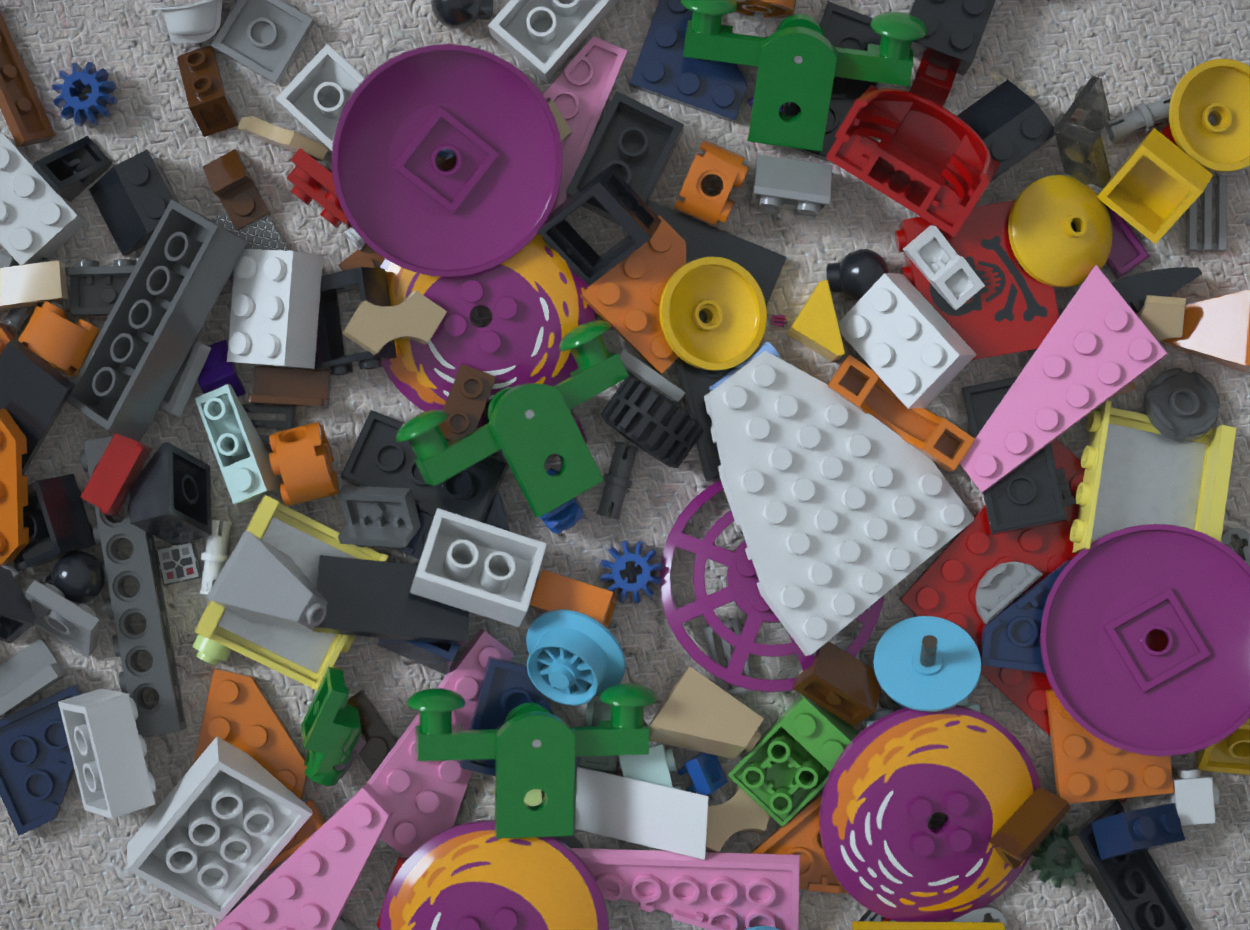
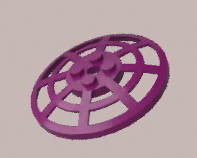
[659,480,884,693]

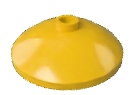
[1169,59,1250,172]
[1008,175,1113,288]
[659,257,767,371]

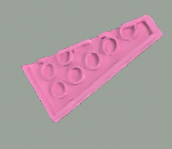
[542,36,628,213]
[959,265,1167,494]
[366,629,513,858]
[213,783,394,930]
[571,848,800,930]

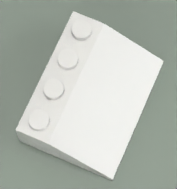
[127,737,313,920]

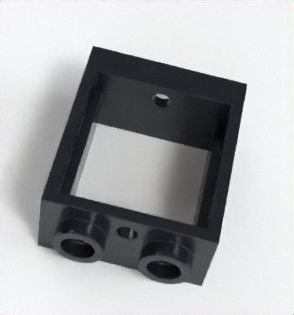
[537,166,662,286]
[315,267,397,376]

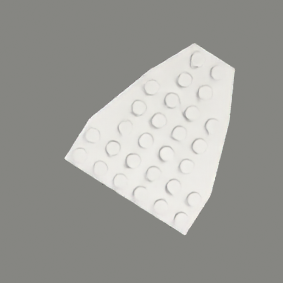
[704,351,974,656]

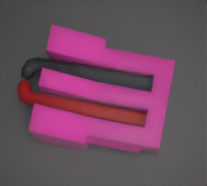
[771,315,787,327]

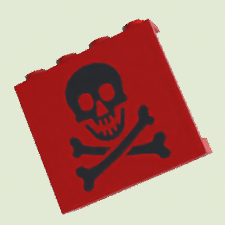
[895,200,1059,361]

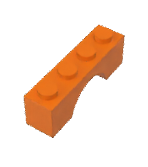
[827,355,975,472]

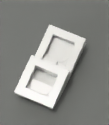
[903,225,985,310]

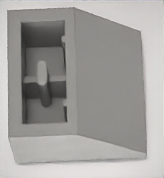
[750,155,832,219]

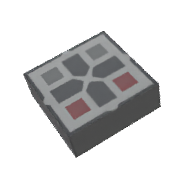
[156,541,202,586]

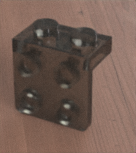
[1053,76,1111,189]

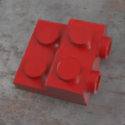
[287,148,352,229]

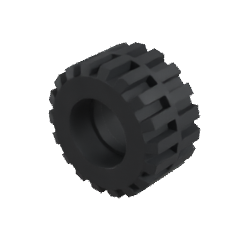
[601,376,704,468]

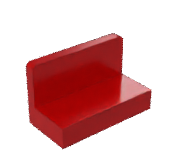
[80,433,153,515]

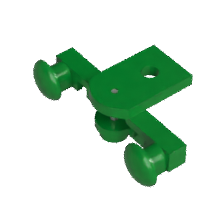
[681,0,927,151]
[396,320,629,518]
[407,683,657,839]

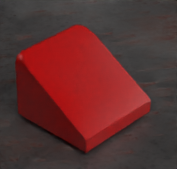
[909,60,956,107]

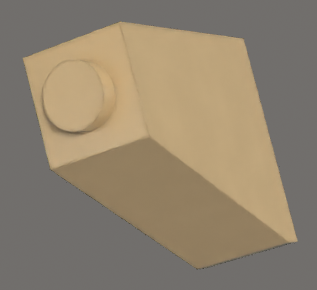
[648,667,764,759]

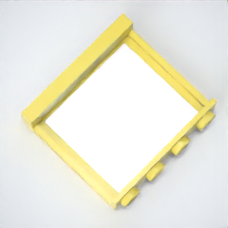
[1070,400,1237,554]
[194,495,388,691]

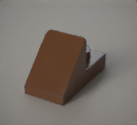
[203,149,271,231]

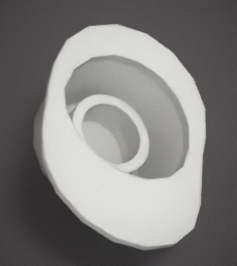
[152,0,223,44]

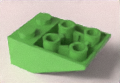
[727,694,860,827]

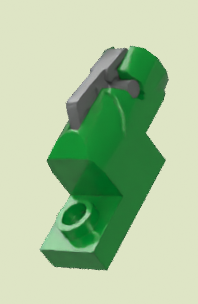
[301,667,366,786]

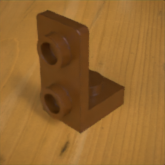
[177,45,239,137]
[439,364,495,440]

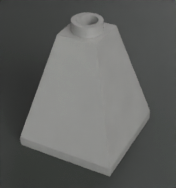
[206,530,328,630]

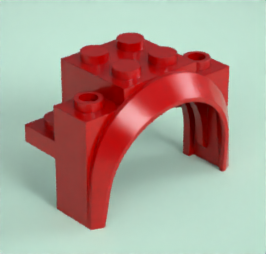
[826,85,1000,237]

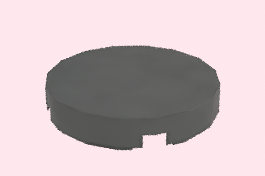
[1144,368,1220,442]

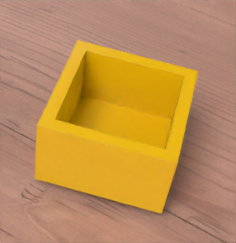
[1097,128,1213,244]

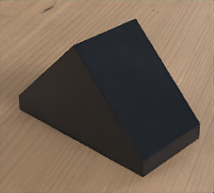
[32,136,112,202]

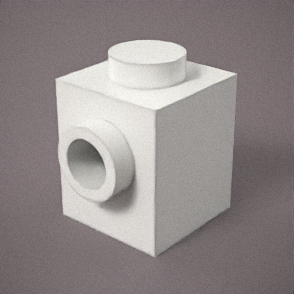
[1167,768,1219,826]

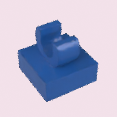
[677,752,728,796]

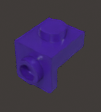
[197,339,246,397]

